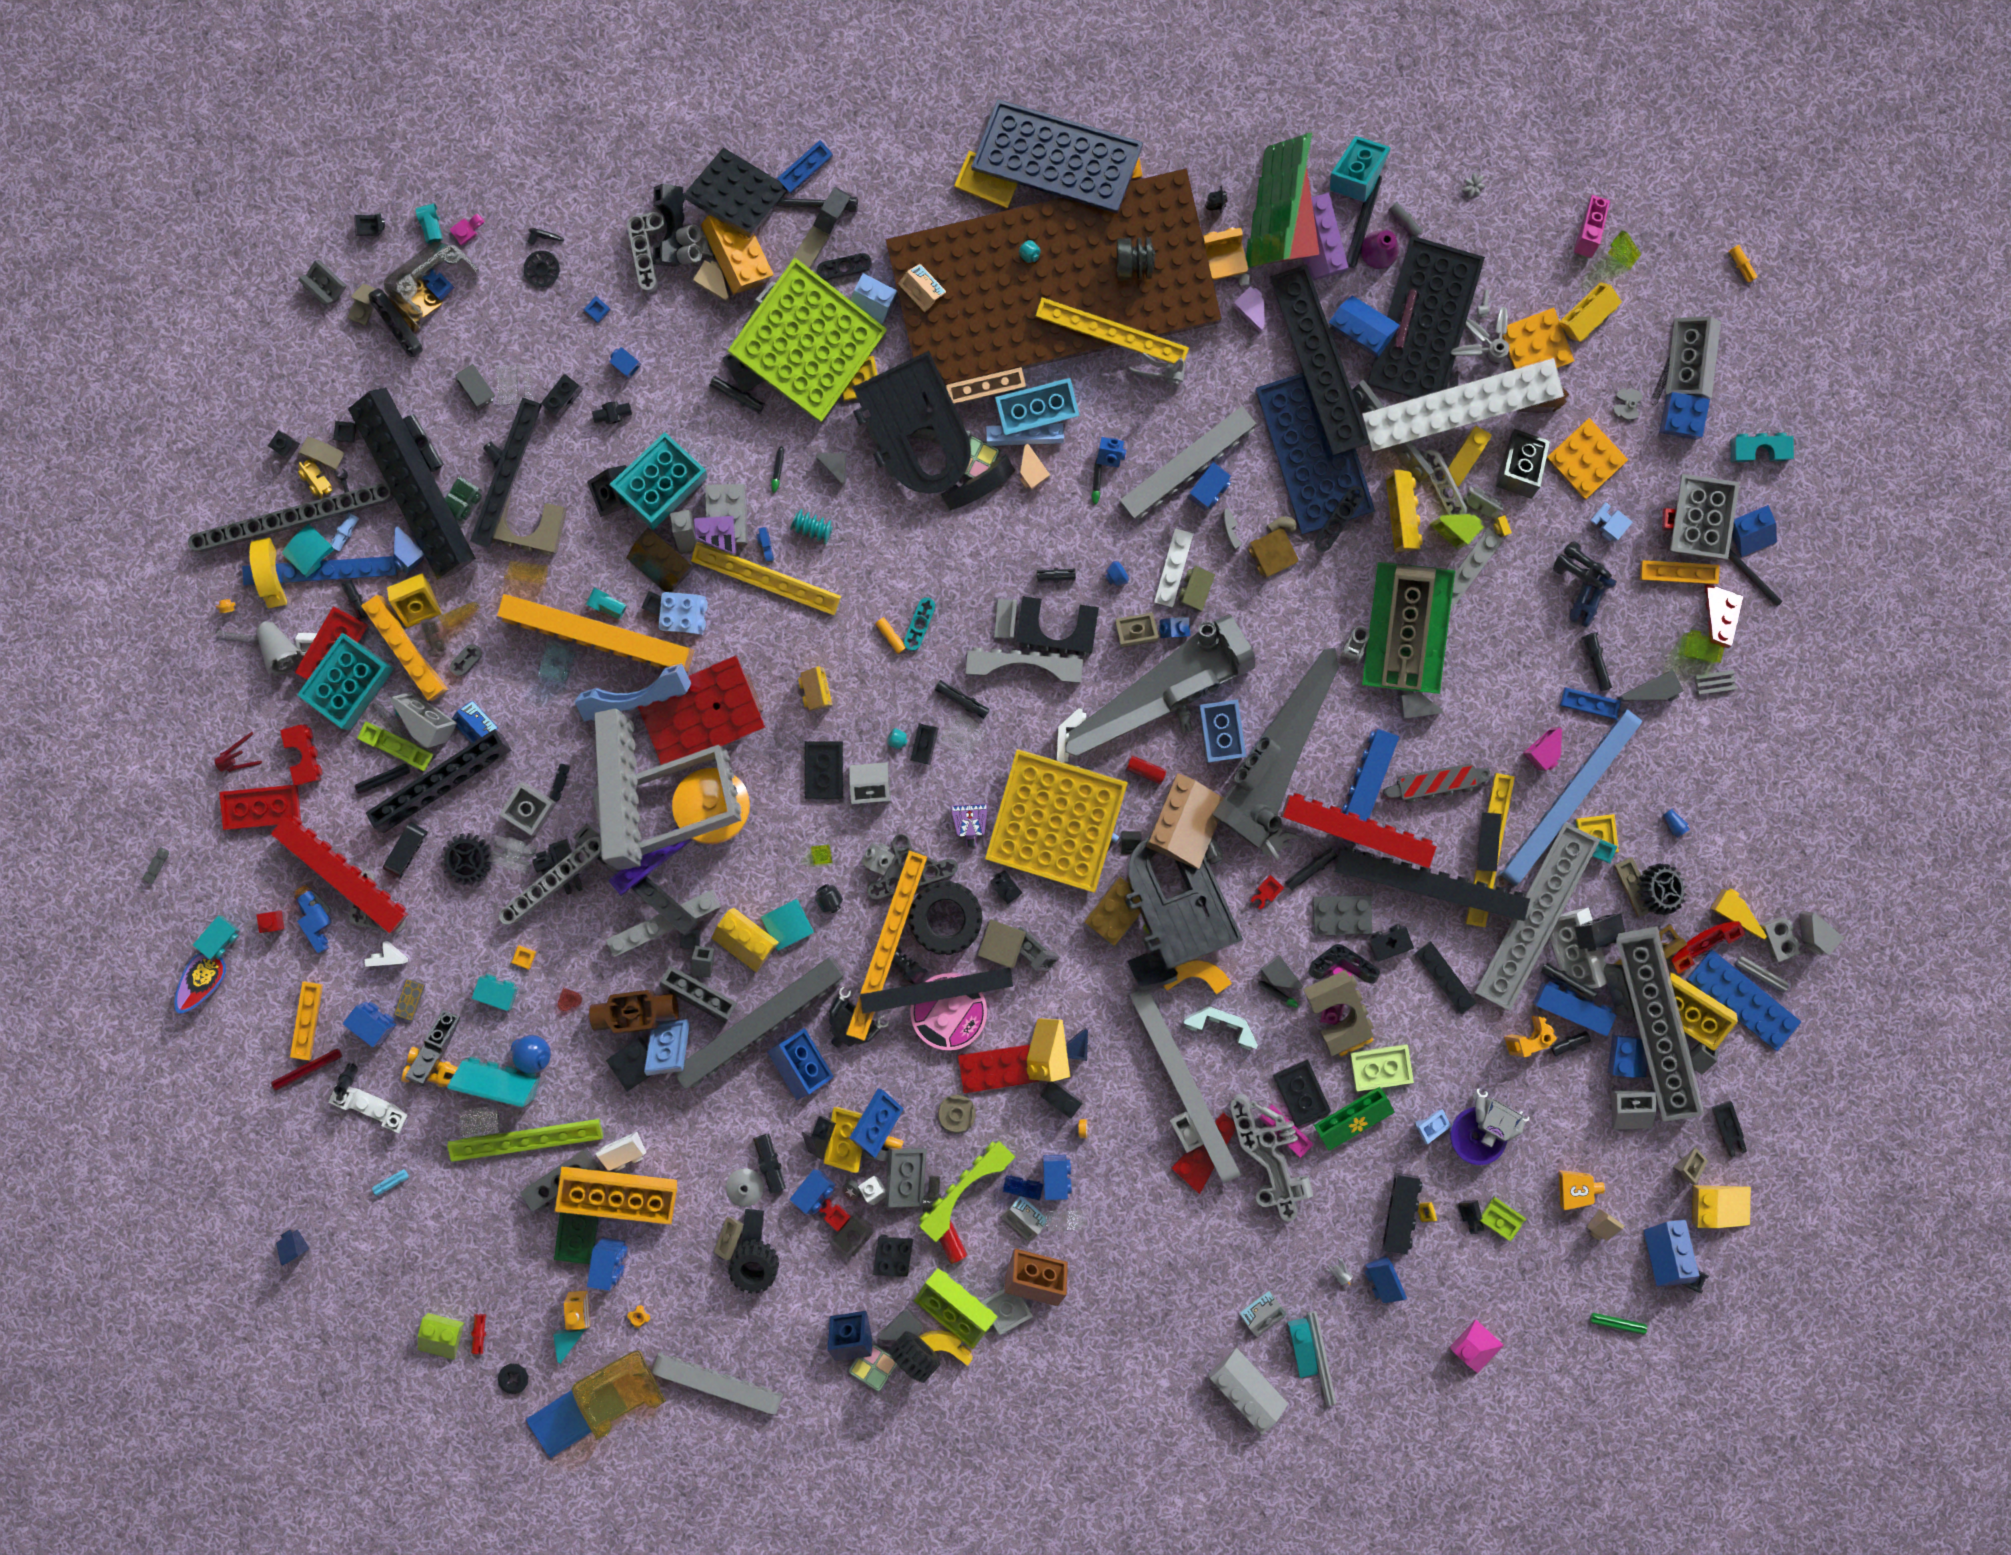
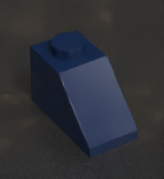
[276,1229,310,1266]

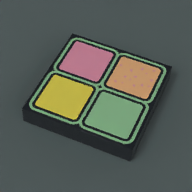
[964,435,1001,479]

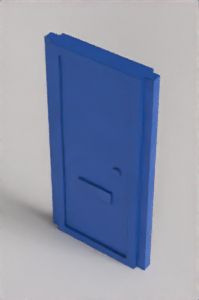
[526,1369,628,1458]

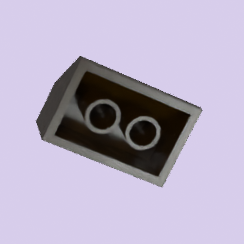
[626,527,694,593]

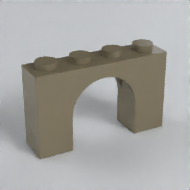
[492,495,567,556]
[1303,970,1374,1056]

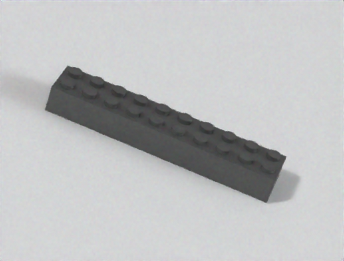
[673,955,845,1089]

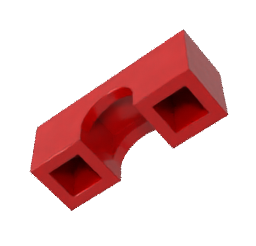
[280,724,323,786]

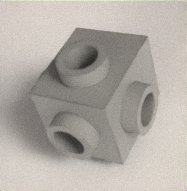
[861,842,895,875]

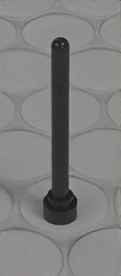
[777,196,858,212]

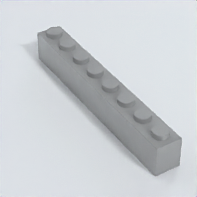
[1119,406,1256,520]

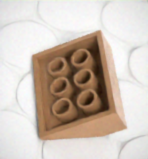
[1145,773,1223,870]

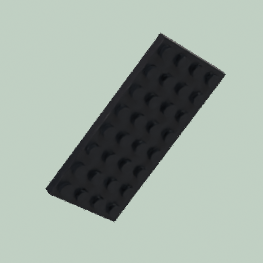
[1367,235,1485,398]

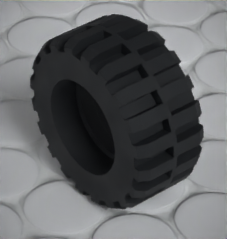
[909,881,982,955]

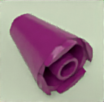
[1361,230,1399,269]

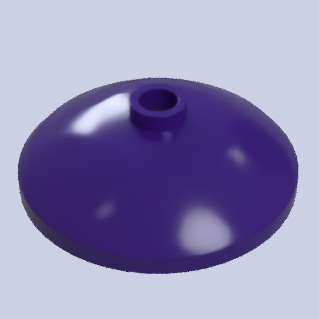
[1450,1107,1507,1165]

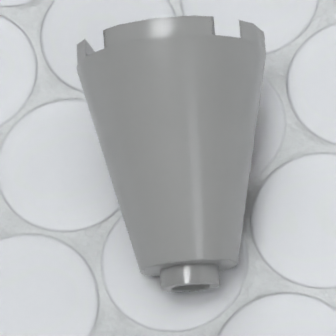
[256,621,304,676]

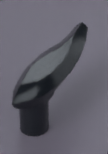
[527,228,564,245]

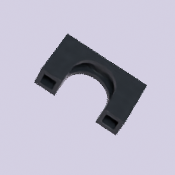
[1016,596,1099,657]

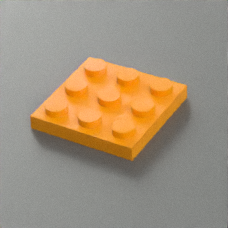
[1502,307,1574,370]
[1547,418,1628,500]

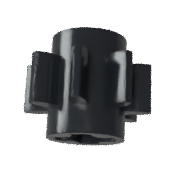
[532,851,555,875]

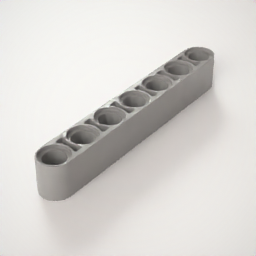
[499,837,602,925]
[652,1352,783,1414]

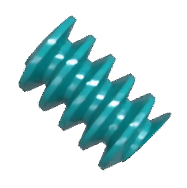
[790,509,833,544]

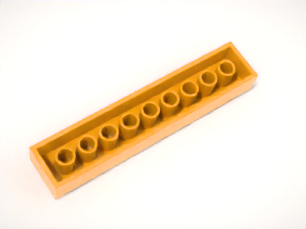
[497,594,695,672]

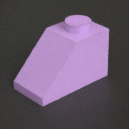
[1233,286,1264,332]

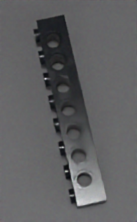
[366,729,512,834]

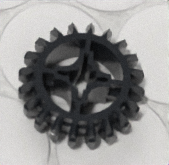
[441,833,494,885]
[1636,863,1687,916]

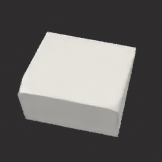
[295,633,317,656]

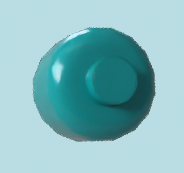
[1019,240,1041,263]
[887,728,908,749]

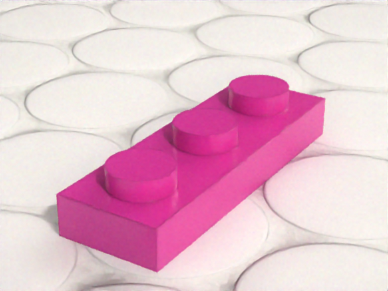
[1258,1103,1313,1158]

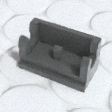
[455,364,495,411]

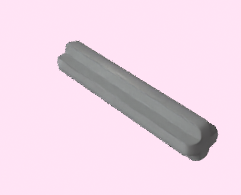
[1735,956,1789,992]

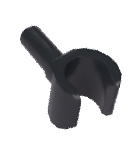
[334,468,349,493]

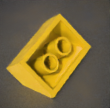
[711,908,779,973]

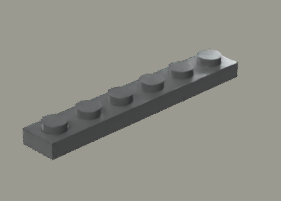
[1352,380,1434,483]

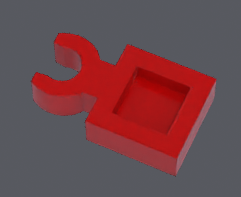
[1250,874,1284,909]
[819,1199,852,1232]

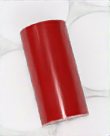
[1125,755,1167,785]
[939,1220,967,1264]

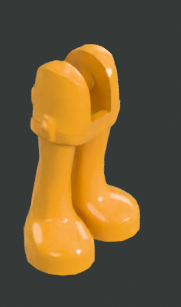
[401,1047,458,1088]

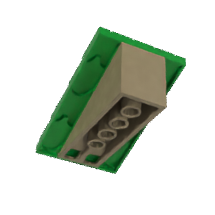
[1362,562,1455,694]

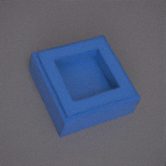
[583,296,611,323]

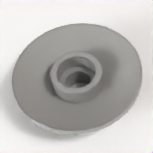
[726,1168,764,1207]

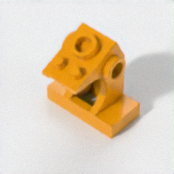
[1504,1016,1557,1057]

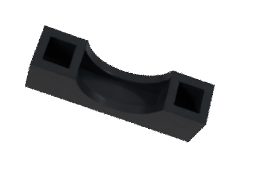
[653,183,685,267]

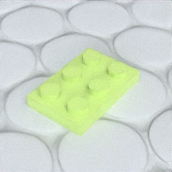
[1350,1044,1414,1091]

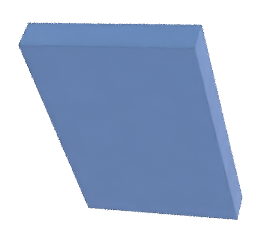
[644,1019,690,1076]

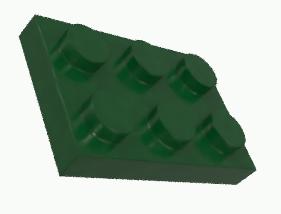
[554,1212,599,1265]

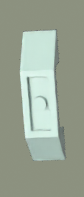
[1183,1006,1258,1050]

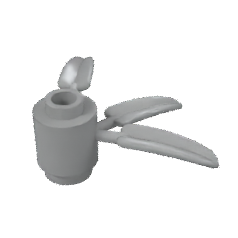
[1451,307,1509,363]
[1128,353,1185,386]

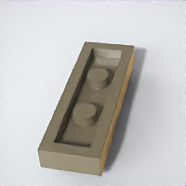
[1614,857,1650,917]

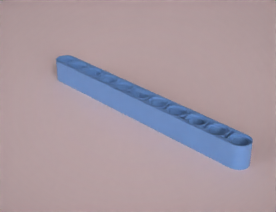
[1499,708,1642,886]

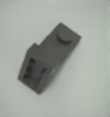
[1018,926,1060,972]

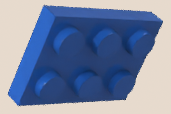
[849,1088,904,1158]

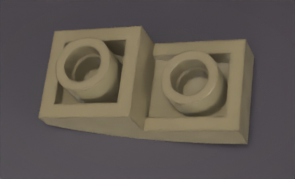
[299,436,345,471]

